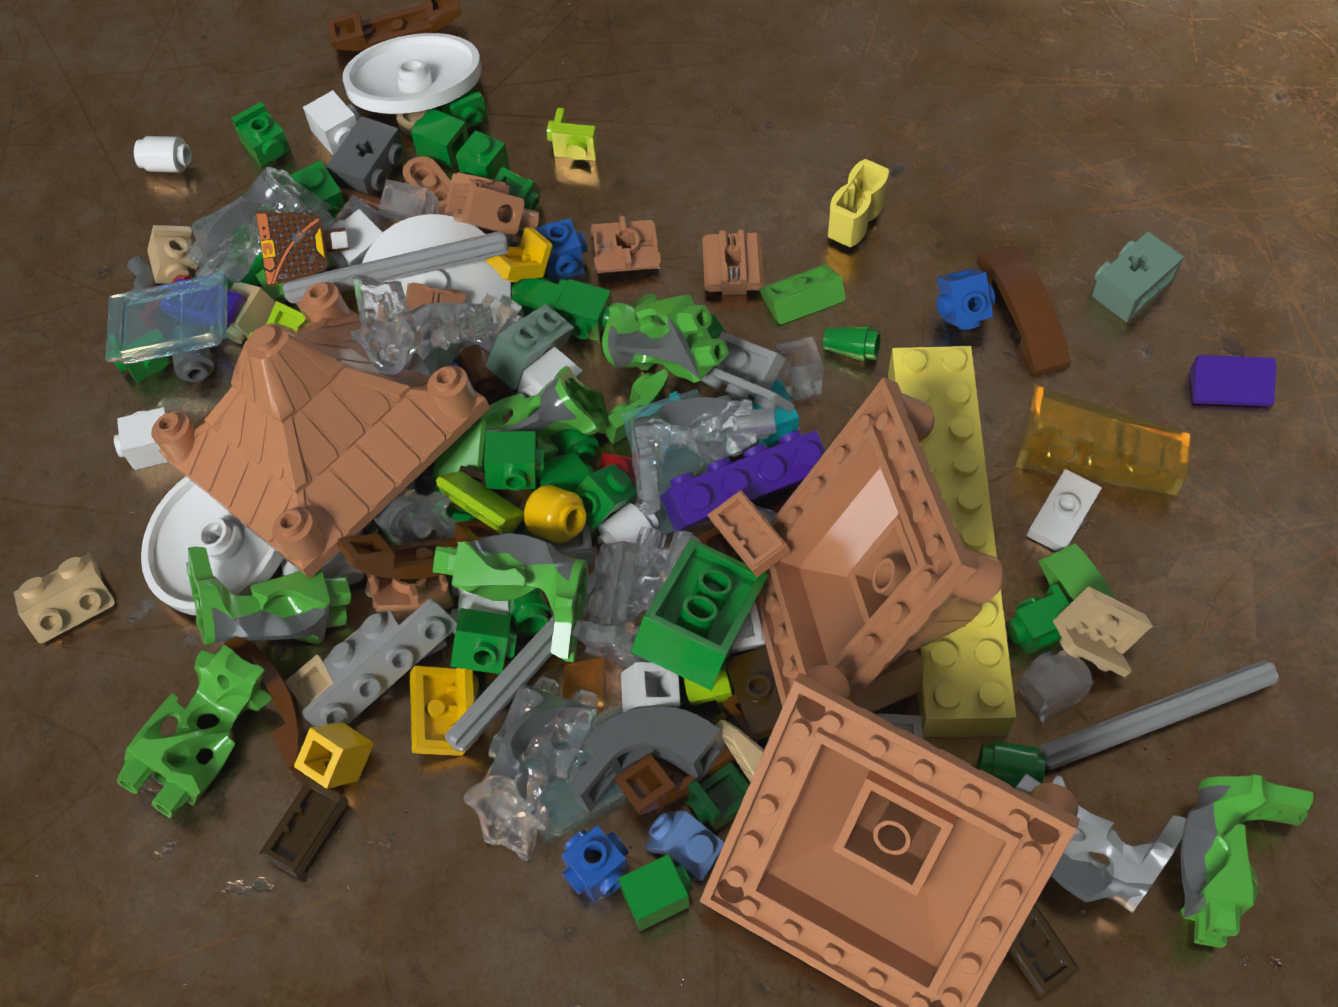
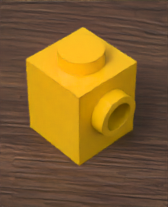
[294,722,374,789]

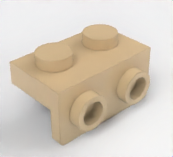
[14,552,115,643]
[1053,586,1153,677]

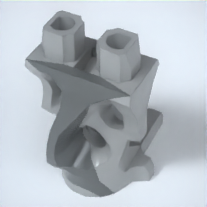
[1015,774,1186,913]

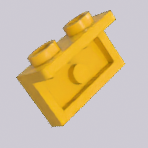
[410,666,479,756]

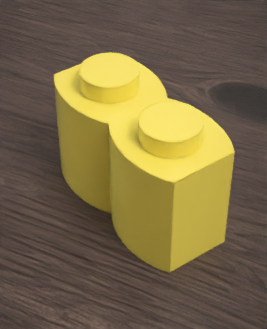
[828,159,889,247]

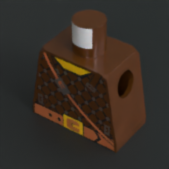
[255,210,348,286]

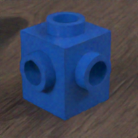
[535,218,588,282]
[936,268,995,330]
[561,825,629,903]

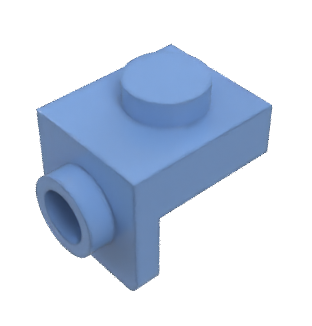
[645,811,725,881]

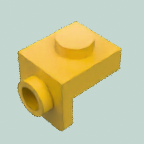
[486,227,552,282]

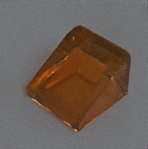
[562,658,607,708]

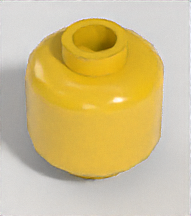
[524,485,586,544]

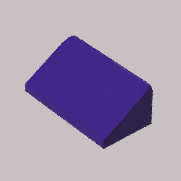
[1189,355,1276,406]

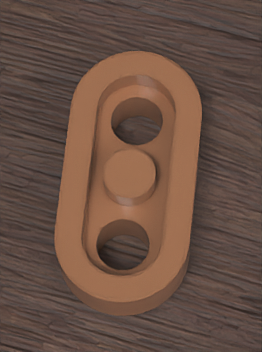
[403,156,451,215]

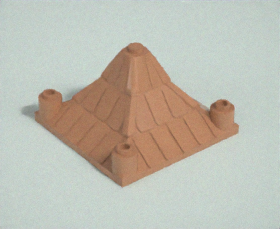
[151,282,490,579]
[743,377,1004,708]
[699,665,1080,1007]

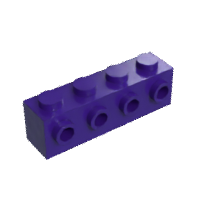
[660,429,825,534]

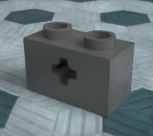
[326,116,404,196]

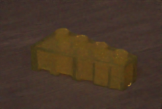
[1015,385,1191,495]

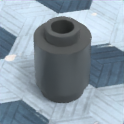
[170,325,214,382]

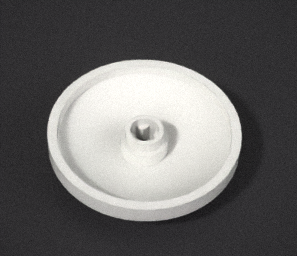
[343,33,482,114]
[358,214,511,362]
[141,477,284,615]

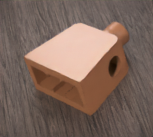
[447,184,539,236]

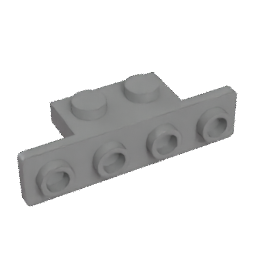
[701,332,795,413]
[302,598,457,727]

